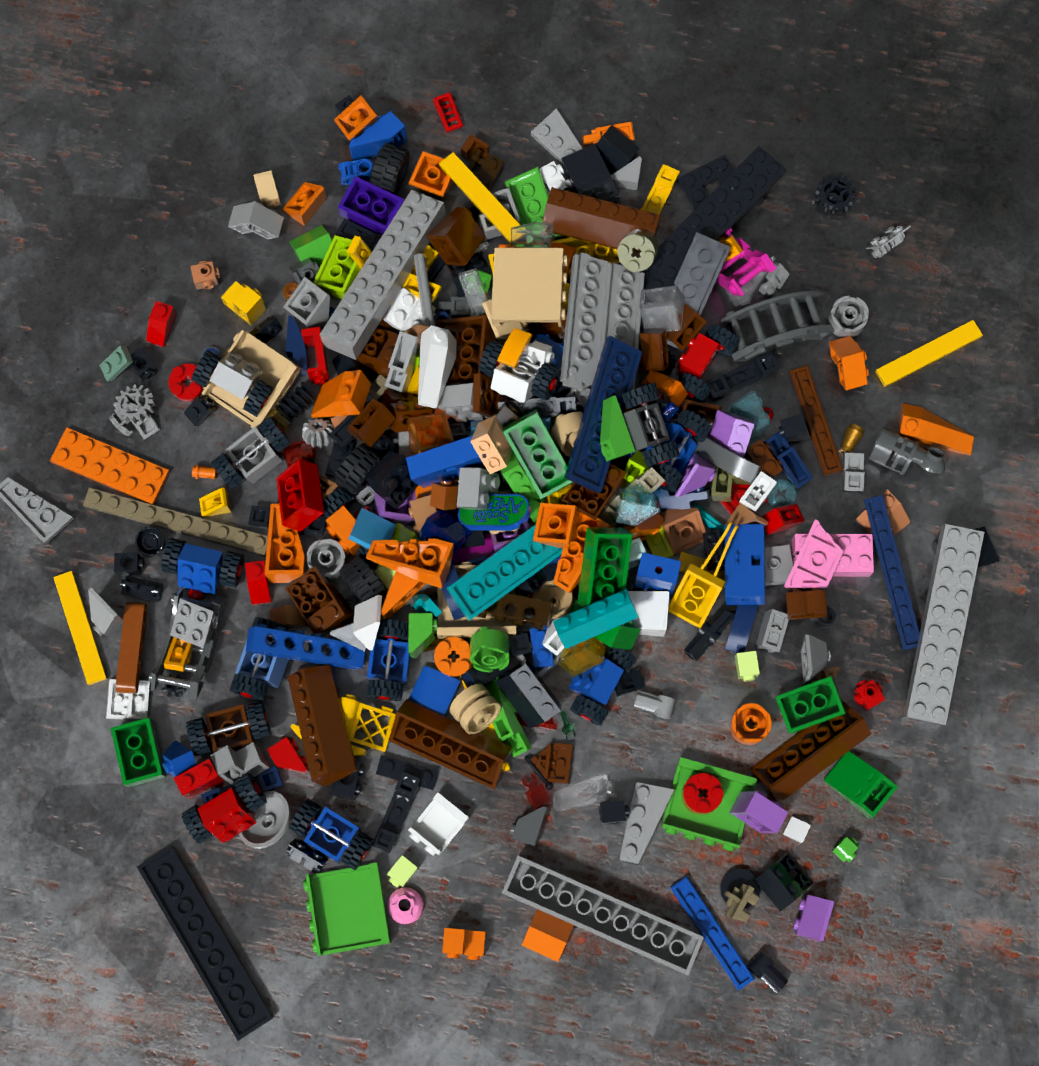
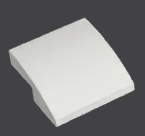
[106,679,150,720]

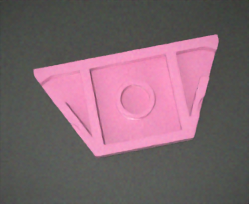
[784,519,844,588]

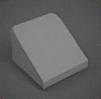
[134,413,160,440]

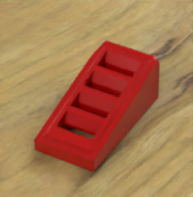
[432,92,463,133]

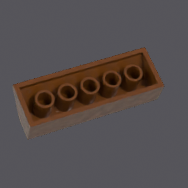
[541,187,660,252]
[287,665,358,787]
[389,699,512,790]
[750,700,871,803]

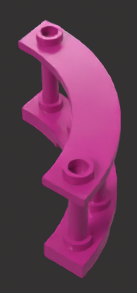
[716,228,777,296]

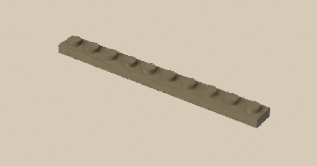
[83,488,268,556]

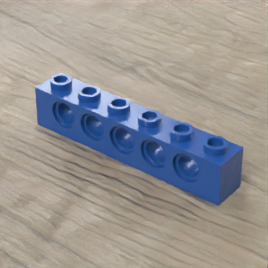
[245,624,365,670]

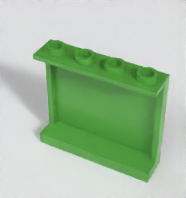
[661,757,757,852]
[303,862,391,956]

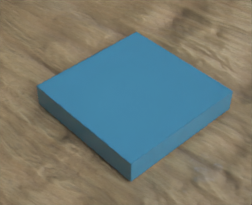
[348,508,396,549]

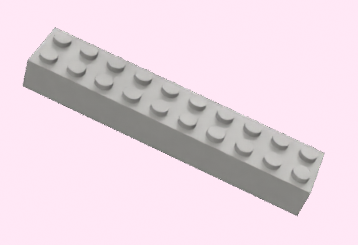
[320,190,446,360]
[903,524,984,725]
[502,856,704,975]

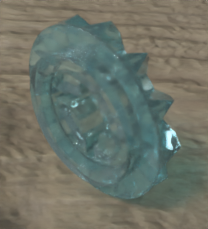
[767,479,796,508]

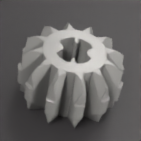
[302,418,334,448]

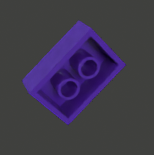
[338,176,405,235]

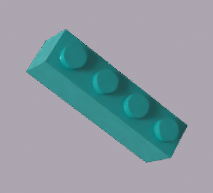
[553,589,639,649]

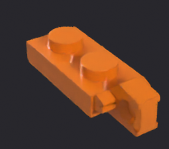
[582,122,635,145]

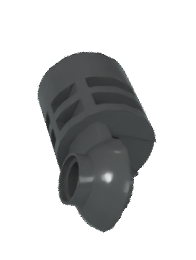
[868,427,945,475]

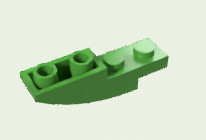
[485,676,532,757]

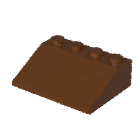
[436,315,496,390]

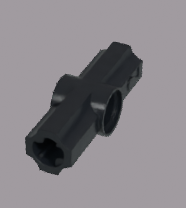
[684,607,734,662]

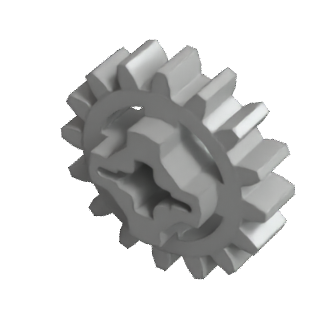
[113,384,156,424]

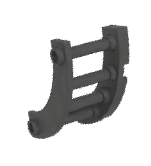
[720,289,835,362]
[149,587,225,700]

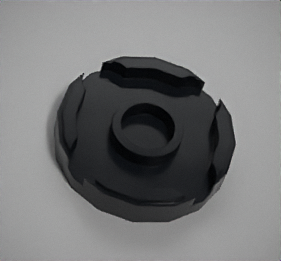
[720,869,760,909]

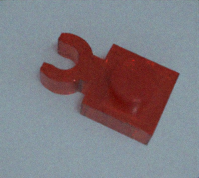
[522,774,552,811]

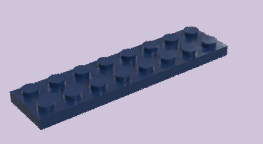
[564,336,642,493]

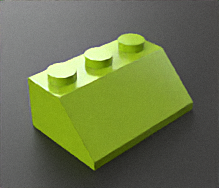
[313,235,372,299]

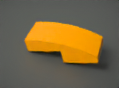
[497,328,532,369]

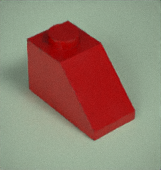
[146,301,177,347]
[762,504,805,535]
[245,561,271,605]

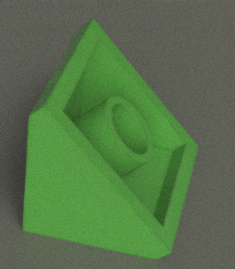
[289,225,332,273]

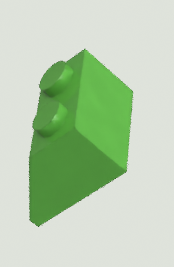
[408,613,438,659]

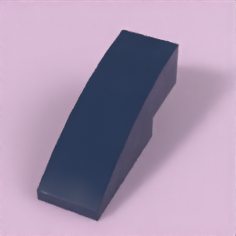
[286,316,309,376]
[763,431,813,489]

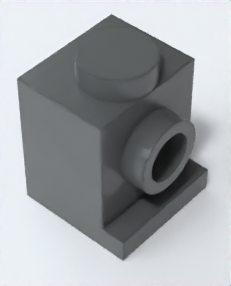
[289,258,319,285]

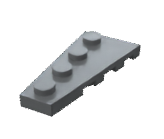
[531,108,583,166]
[0,477,74,545]
[619,782,675,865]

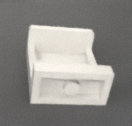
[408,793,469,856]

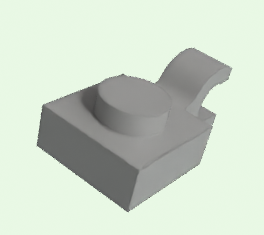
[759,262,790,296]

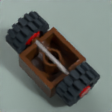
[186,701,271,756]

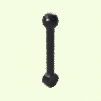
[524,756,553,790]

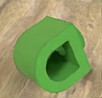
[832,837,860,862]

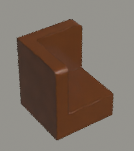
[461,134,490,166]

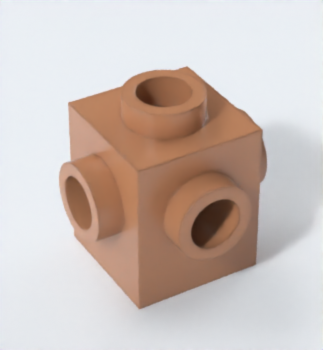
[190,261,221,290]

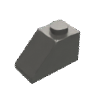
[509,806,547,847]

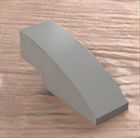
[385,331,418,393]

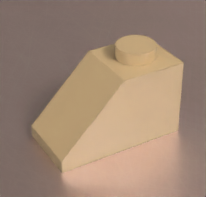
[253,170,281,209]

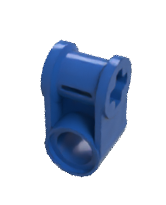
[338,159,373,185]

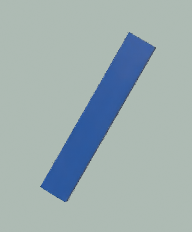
[670,877,755,991]

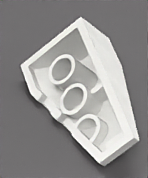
[418,325,457,408]

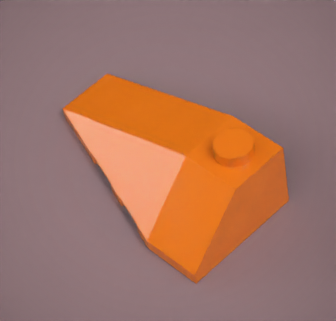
[897,403,974,455]
[265,504,305,583]
[553,510,615,593]
[366,539,454,588]

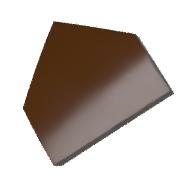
[530,743,574,785]

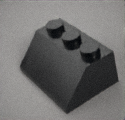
[495,659,562,728]

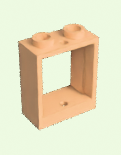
[470,415,513,474]

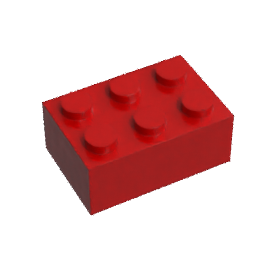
[276,459,324,532]

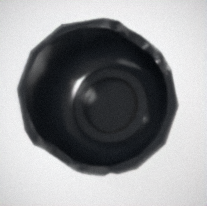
[135,527,165,556]

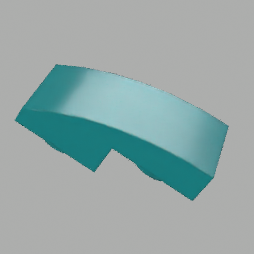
[411,594,442,617]

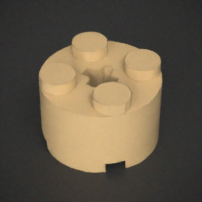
[551,411,583,457]

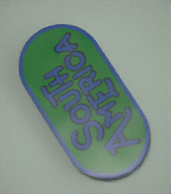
[458,494,531,531]

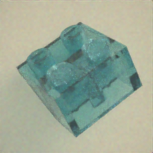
[727,390,770,441]
[615,488,660,526]

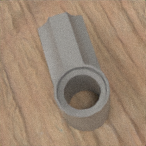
[634,691,676,719]

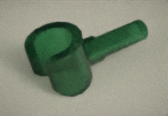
[560,711,576,739]

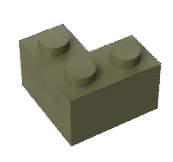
[711,460,754,502]

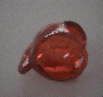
[276,441,316,468]

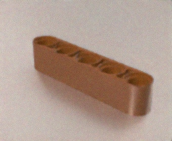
[116,602,147,694]

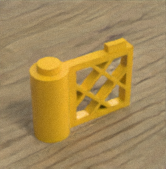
[340,694,396,752]

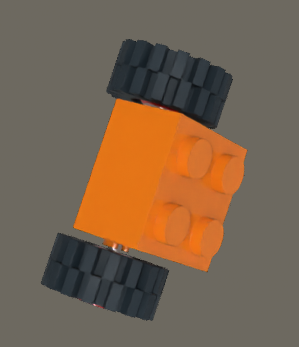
[323,486,374,565]

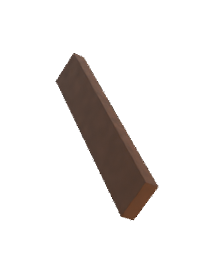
[789,365,843,476]

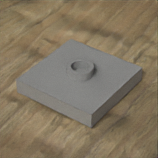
[752,545,793,586]

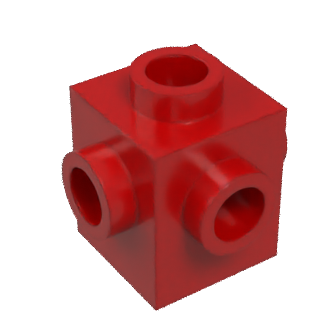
[853,679,886,712]

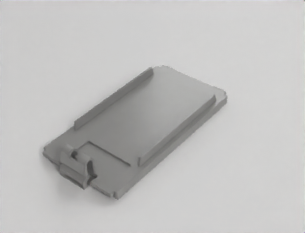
[560,252,645,397]

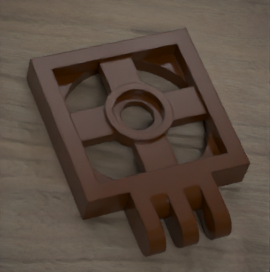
[473,373,506,418]

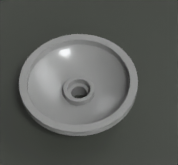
[239,791,291,849]

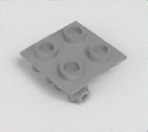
[866,225,911,258]
[170,598,218,648]

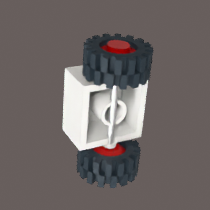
[479,340,561,403]

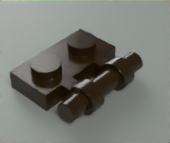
[467,148,504,191]

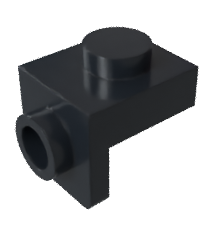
[184,396,218,426]
[615,668,645,697]

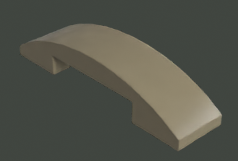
[598,466,665,527]

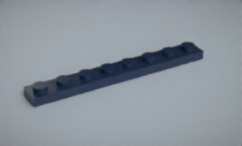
[863,495,919,650]

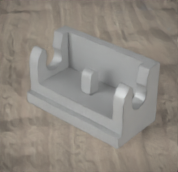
[755,609,789,653]

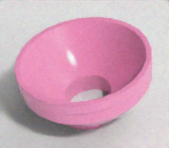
[387,887,424,924]

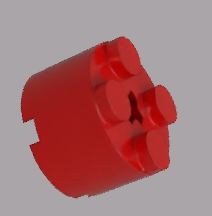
[682,773,724,815]

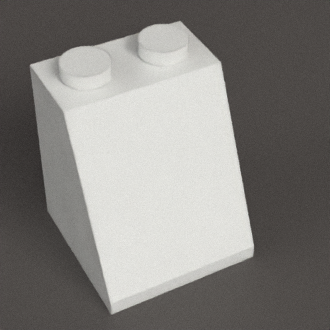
[627,591,669,637]

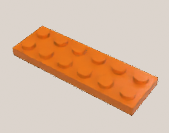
[50,427,170,505]

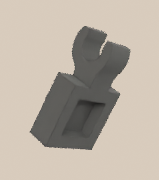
[437,297,469,317]

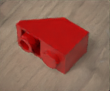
[267,737,309,774]

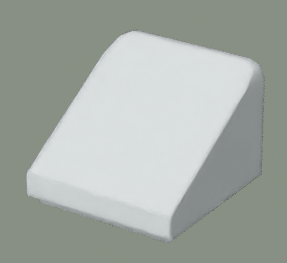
[783,817,811,844]

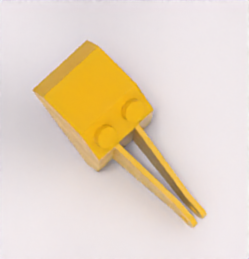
[668,521,739,628]

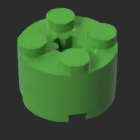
[470,627,509,672]

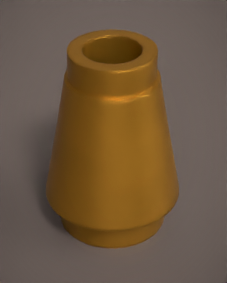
[841,423,864,453]

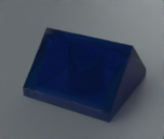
[417,509,472,556]

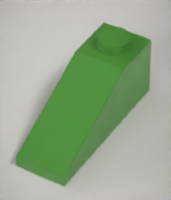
[600,395,635,462]

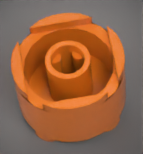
[434,637,472,676]
[730,703,772,745]

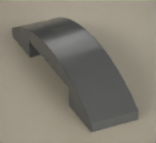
[693,436,761,483]

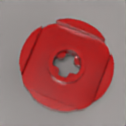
[168,364,204,402]

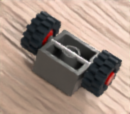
[622,383,680,467]

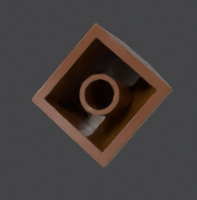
[426,207,485,266]

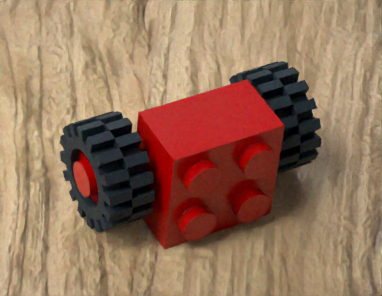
[677,324,739,403]
[181,773,267,844]

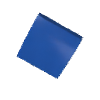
[408,665,460,716]

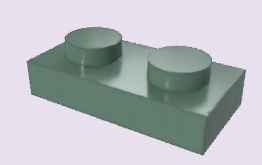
[99,345,133,381]

